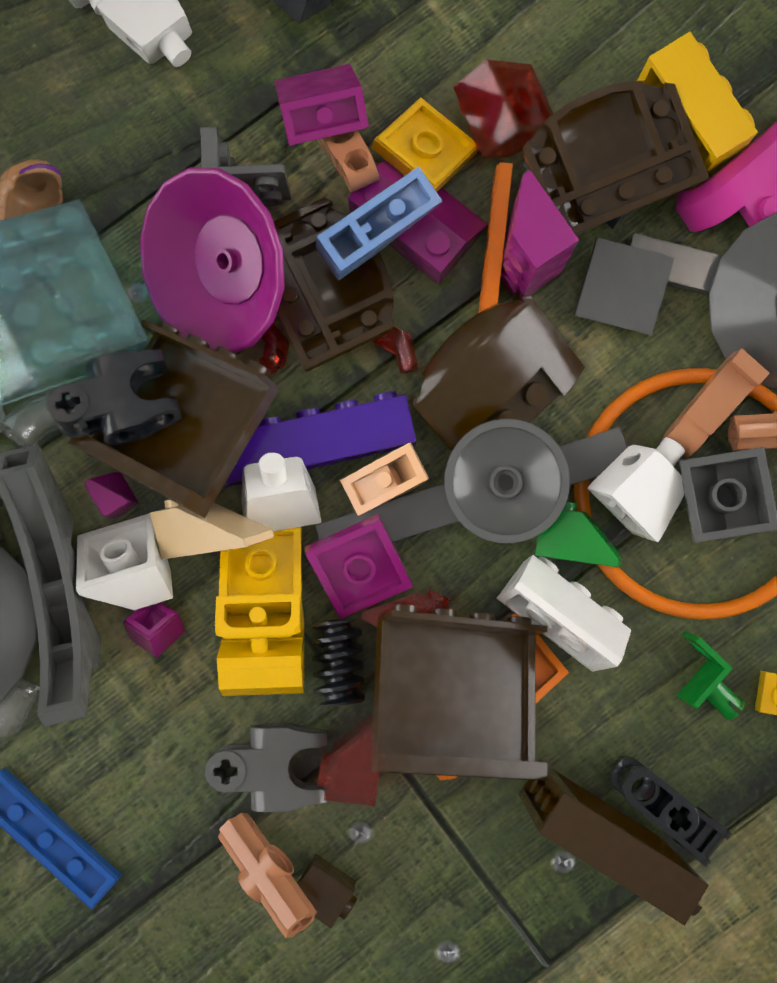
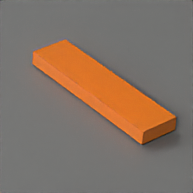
[478,162,513,313]

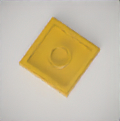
[371,97,480,192]

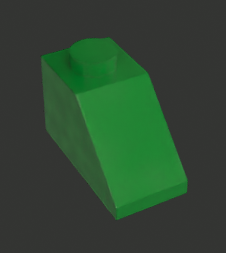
[535,502,623,567]

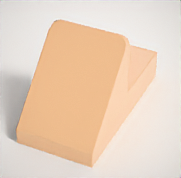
[340,443,429,516]

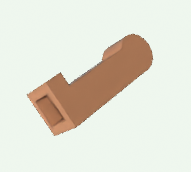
[317,130,380,193]
[662,348,770,459]

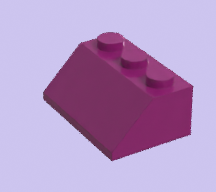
[348,160,488,285]
[500,170,579,297]

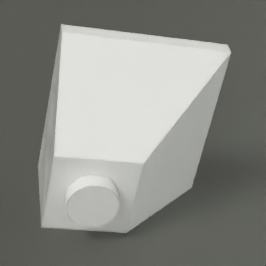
[76,513,173,610]

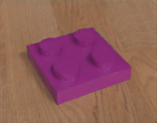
[305,514,413,619]

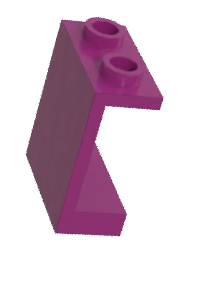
[274,64,369,146]

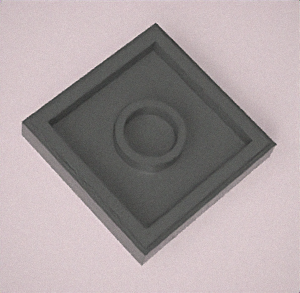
[574,237,675,335]

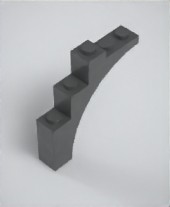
[0,444,101,727]

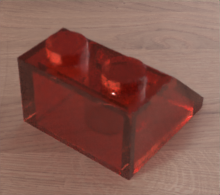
[453,59,553,158]
[318,713,379,807]

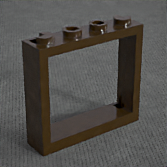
[518,760,709,926]

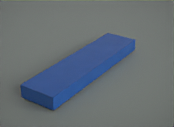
[0,768,122,910]

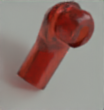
[259,323,289,375]
[372,325,419,374]

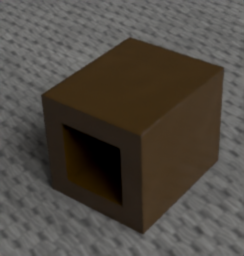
[297,854,357,928]

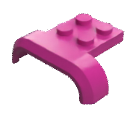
[676,110,777,232]

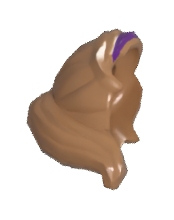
[0,159,63,240]

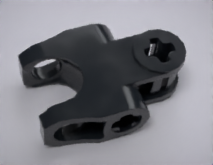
[47,350,182,445]
[608,756,732,867]

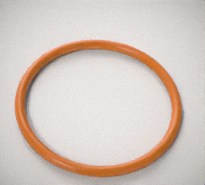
[574,368,777,620]

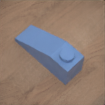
[315,167,442,280]

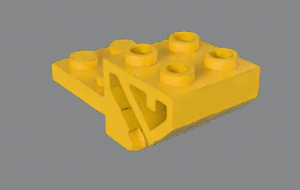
[215,527,304,696]

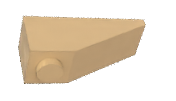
[150,499,274,560]

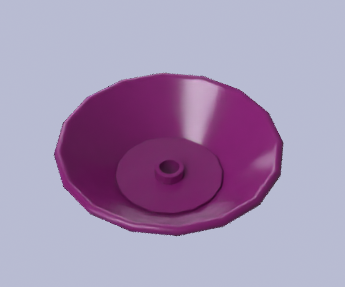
[139,167,285,353]

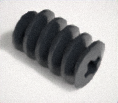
[311,619,365,705]

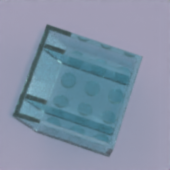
[0,199,149,406]

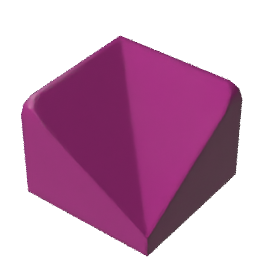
[84,472,139,519]
[123,602,185,658]

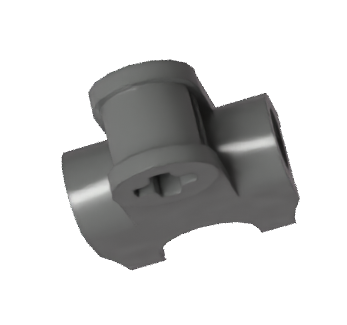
[205,723,329,812]

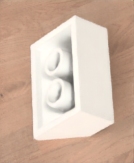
[497,555,631,672]

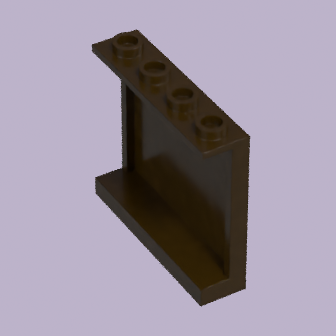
[68,319,280,518]
[371,604,547,780]

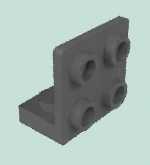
[200,127,291,206]

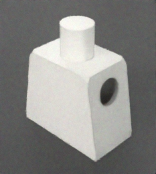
[96,0,192,67]
[587,437,685,542]
[241,453,321,531]

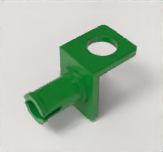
[677,631,745,720]

